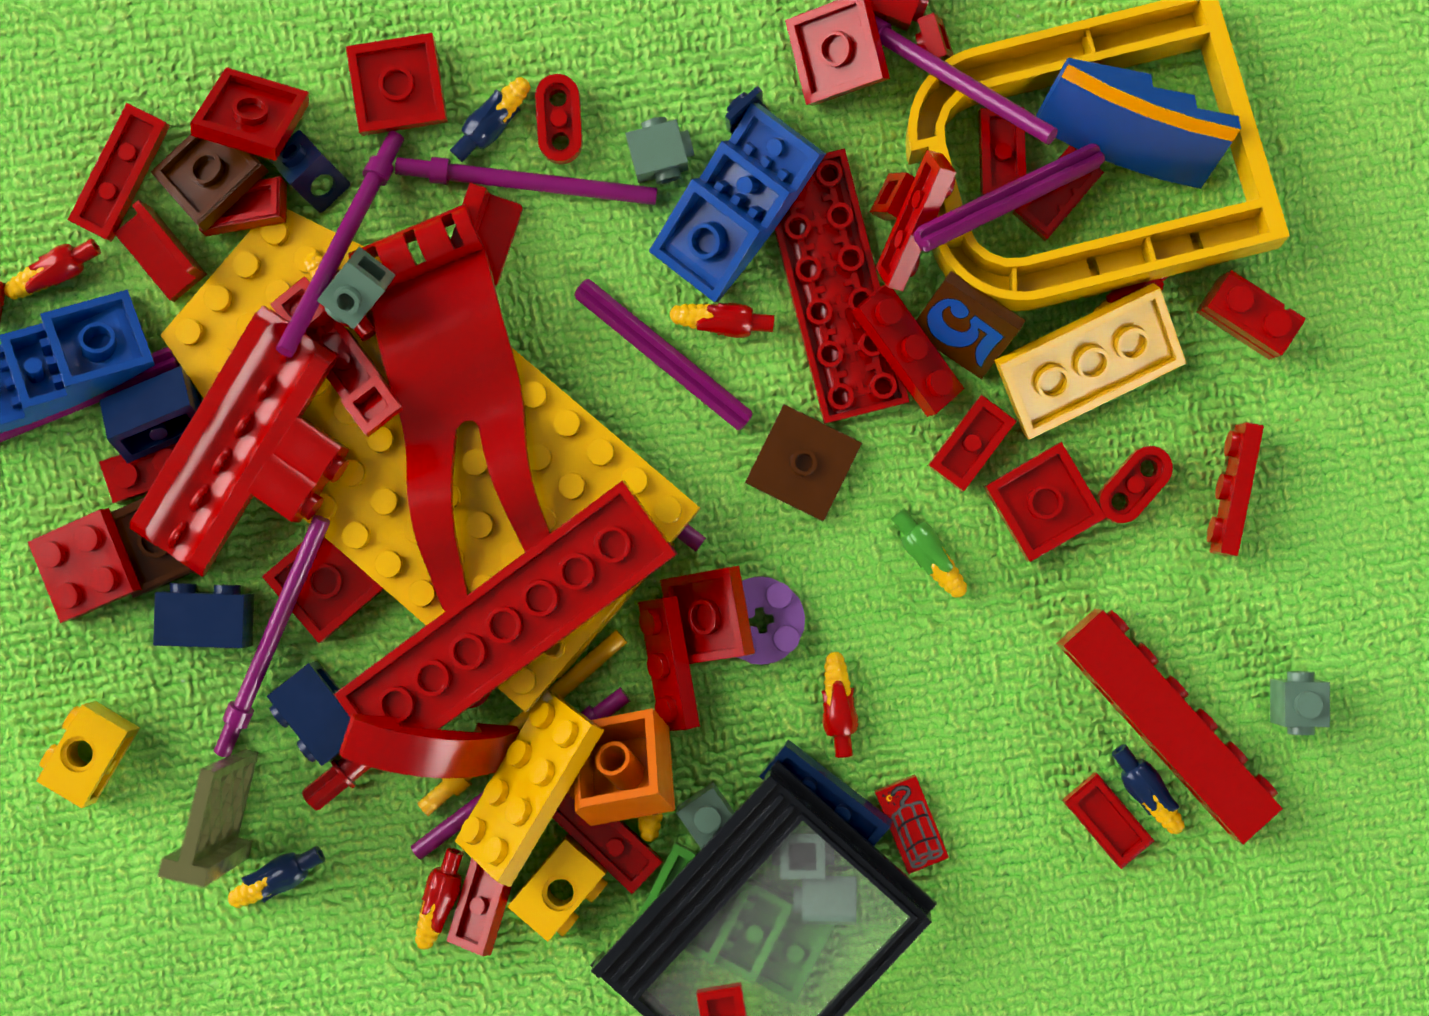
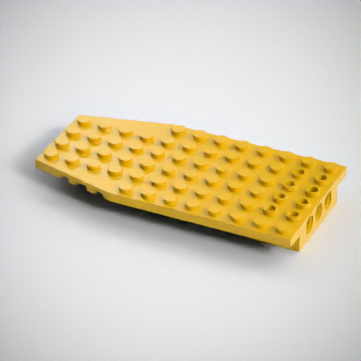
[160,209,701,712]

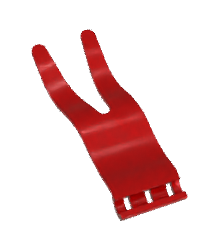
[348,204,551,611]

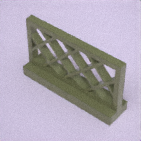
[158,749,259,888]

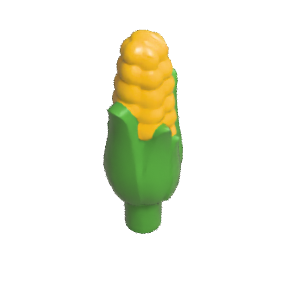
[891,508,967,598]

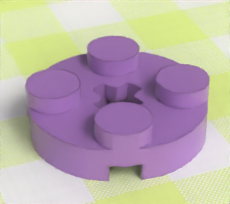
[737,576,805,664]

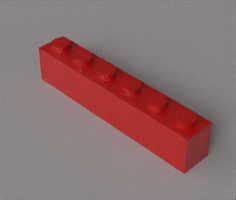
[1056,609,1283,845]

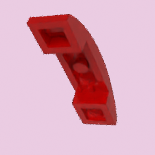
[270,276,404,437]
[339,714,520,778]

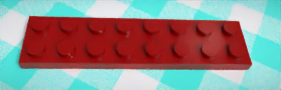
[334,481,678,730]

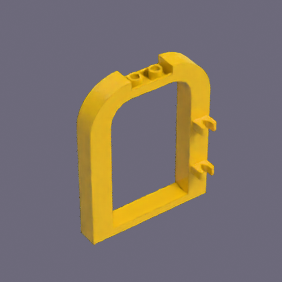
[905,0,1290,311]

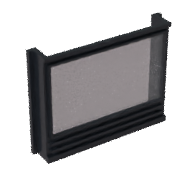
[590,760,937,1016]

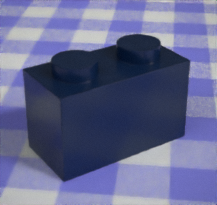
[99,366,202,463]
[153,583,254,648]
[267,661,350,766]

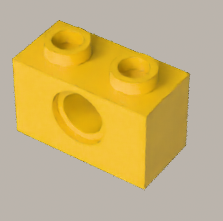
[36,701,140,808]
[508,834,608,942]

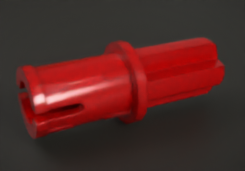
[302,758,371,811]

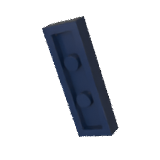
[759,739,893,846]

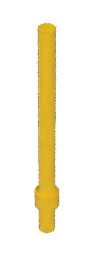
[417,630,628,816]

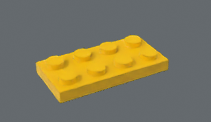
[994,283,1187,440]
[455,690,604,887]

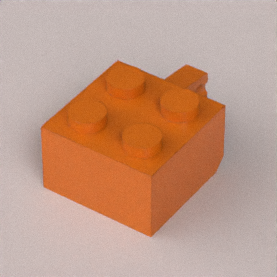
[566,708,675,826]

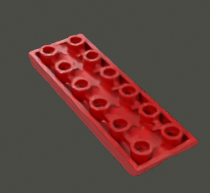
[774,148,909,424]
[129,306,340,577]

